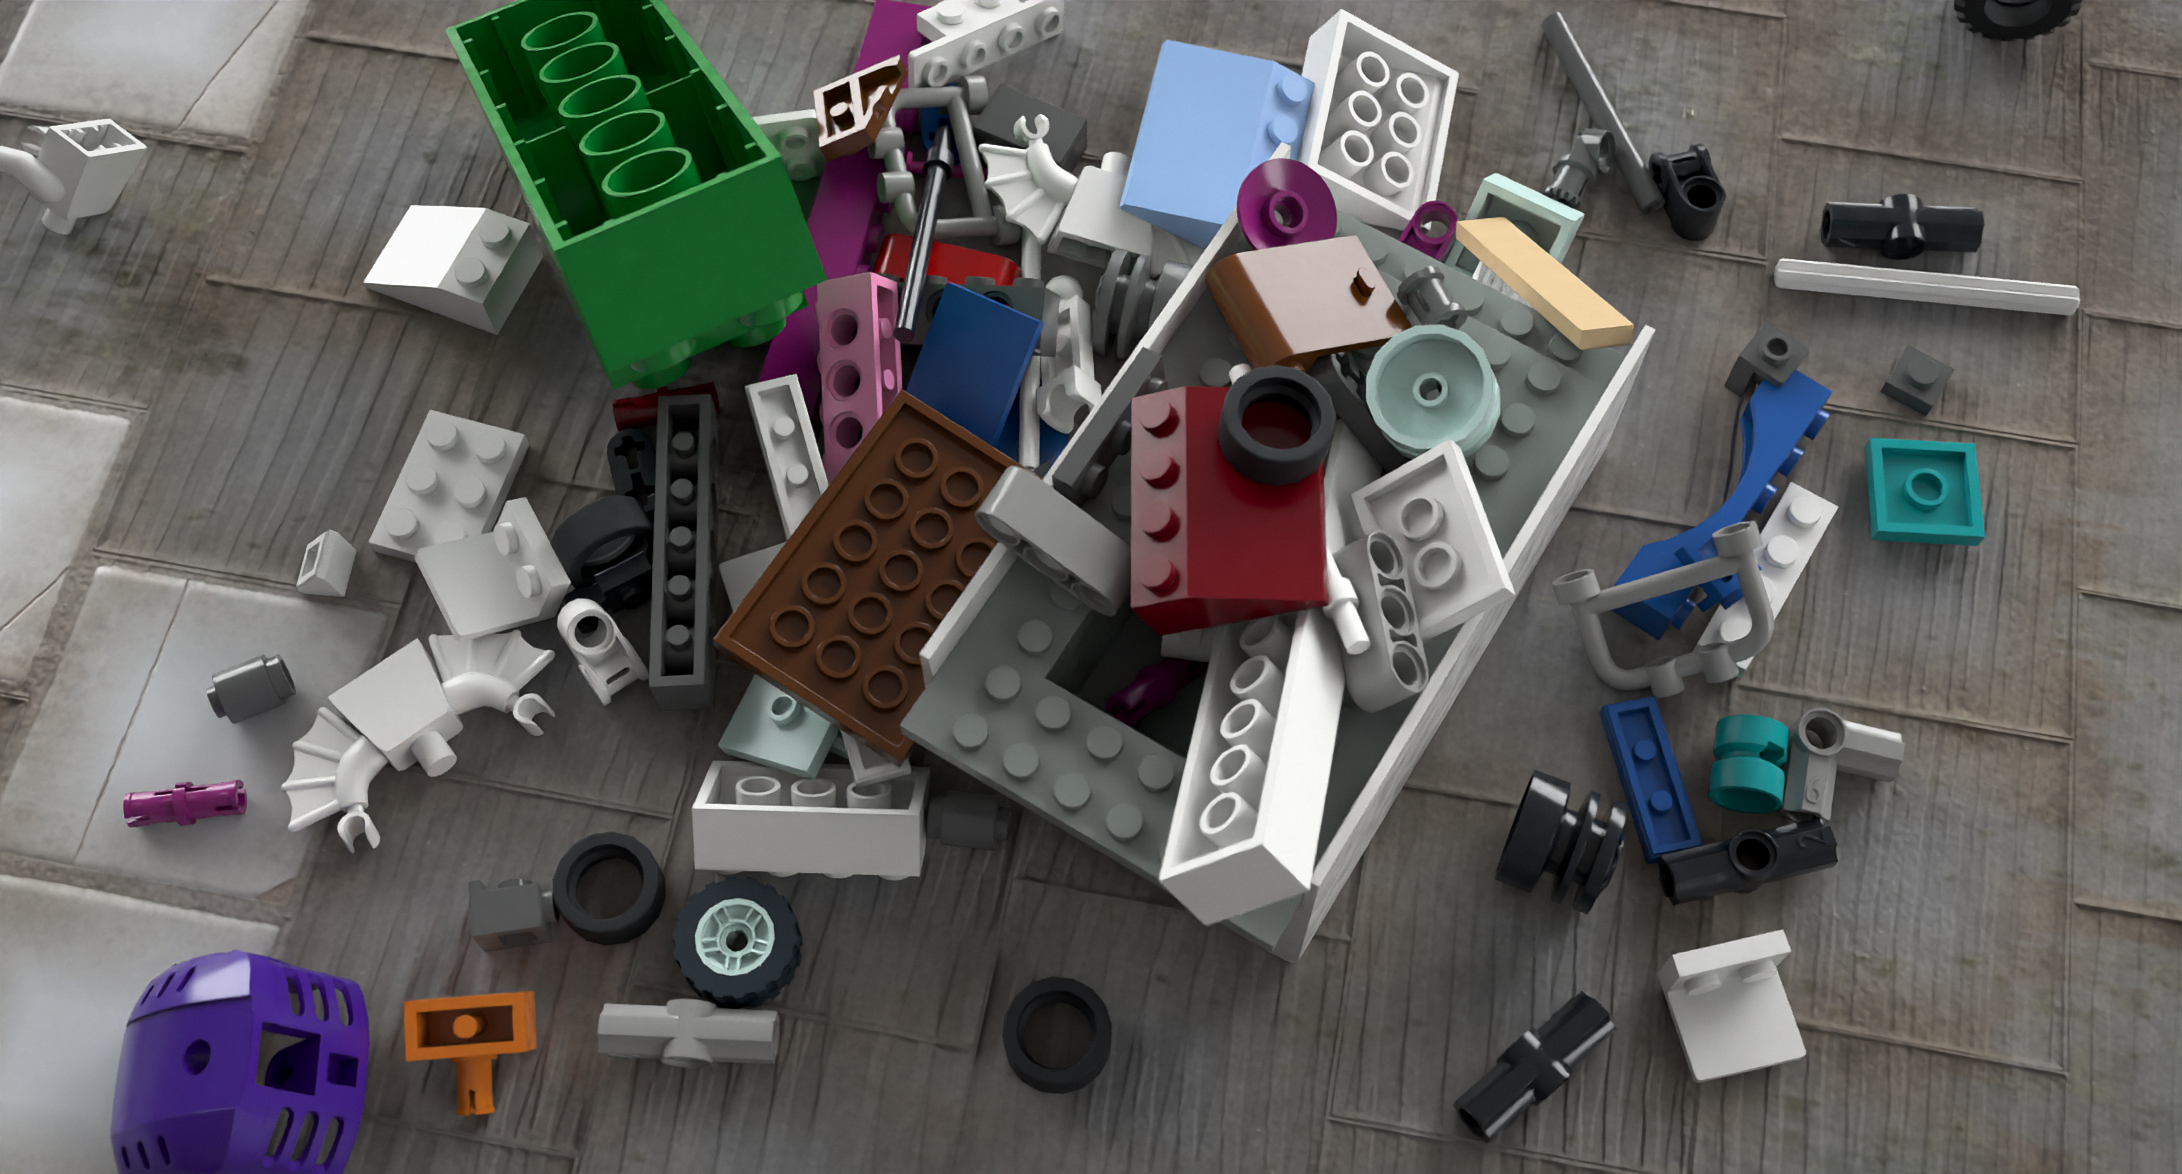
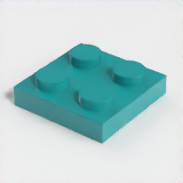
[1864,438,1985,546]

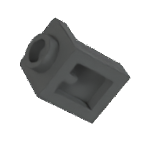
[1724,321,1809,397]

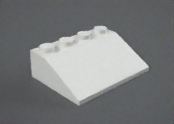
[1297,9,1459,234]

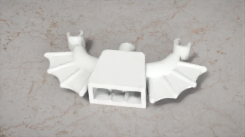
[978,114,1205,278]
[281,630,555,853]

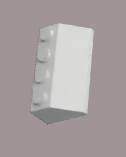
[692,761,930,880]

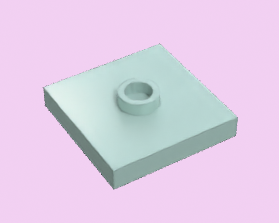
[718,674,840,780]

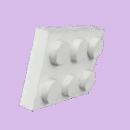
[368,410,529,562]
[1351,439,1516,644]

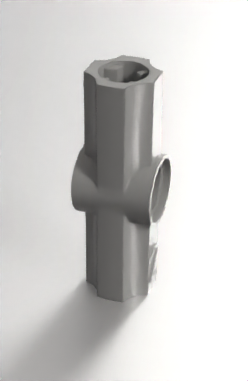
[597,999,780,1068]

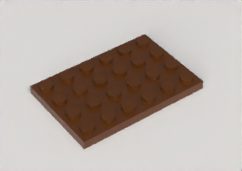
[713,389,1043,768]

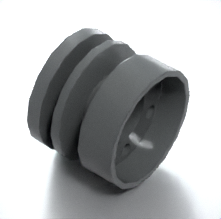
[1091,249,1193,361]

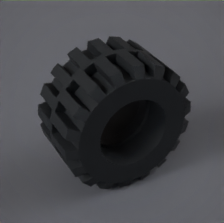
[1954,0,2083,42]

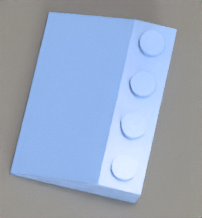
[1119,40,1315,250]

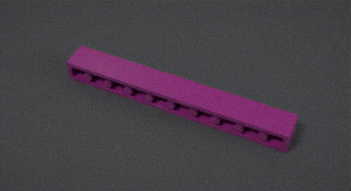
[759,0,932,442]

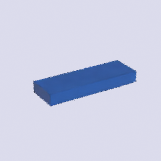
[1599,696,1703,865]

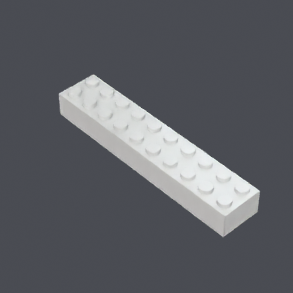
[1159,419,1382,926]

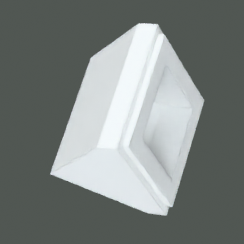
[296,530,357,597]

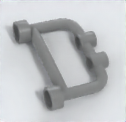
[867,75,1021,246]
[1552,521,1775,698]

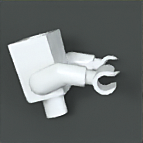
[0,119,148,234]

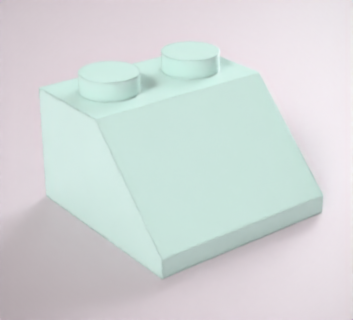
[1445,173,1585,278]

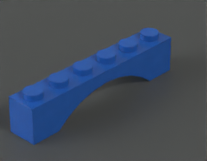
[1611,370,1833,641]

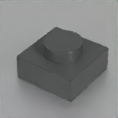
[1880,345,1955,416]

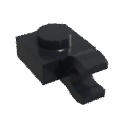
[563,552,653,634]

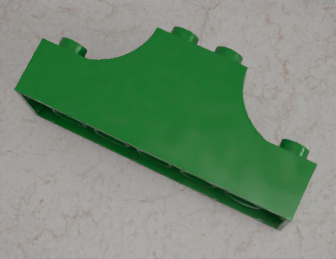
[445,0,827,390]

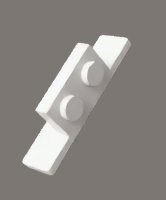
[908,0,1065,88]

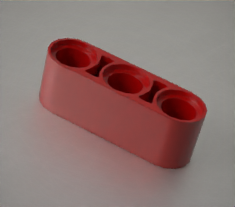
[872,233,1021,307]

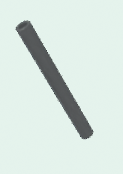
[1541,12,1665,214]

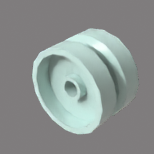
[1366,324,1500,459]

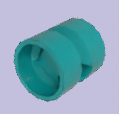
[1708,714,1790,814]

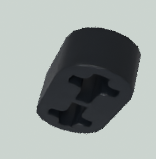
[607,428,656,523]

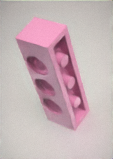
[815,272,903,485]

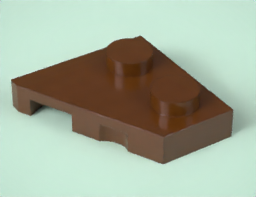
[813,55,908,162]

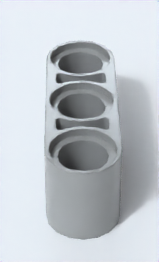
[975,466,1131,616]
[1332,530,1428,713]

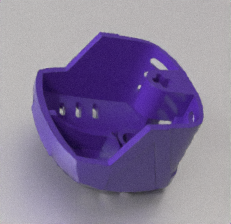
[110,950,370,1174]

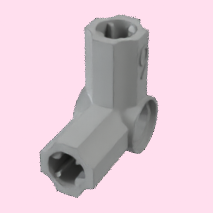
[1777,708,1905,824]

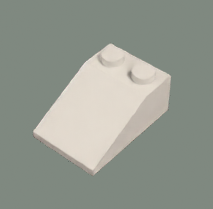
[363,205,543,335]

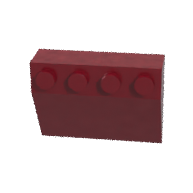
[1131,386,1328,636]

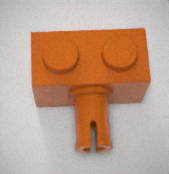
[404,991,537,1116]

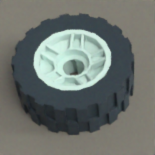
[672,876,803,1009]

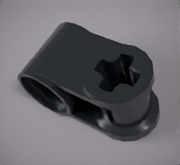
[1648,143,1726,241]

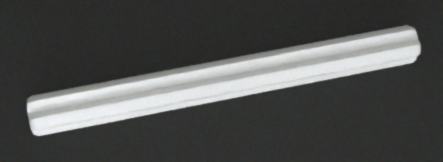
[1774,258,2080,315]

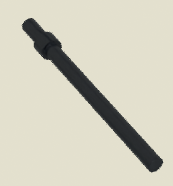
[893,126,954,343]

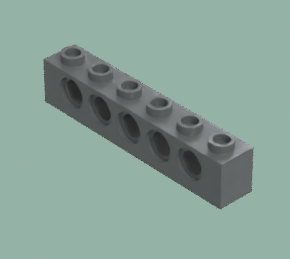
[649,394,720,711]

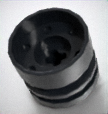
[1495,769,1628,915]

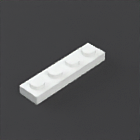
[1693,482,1838,678]

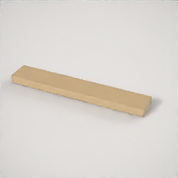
[1456,217,1634,350]

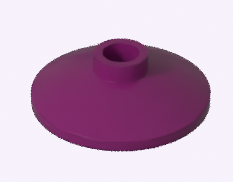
[1236,158,1337,250]

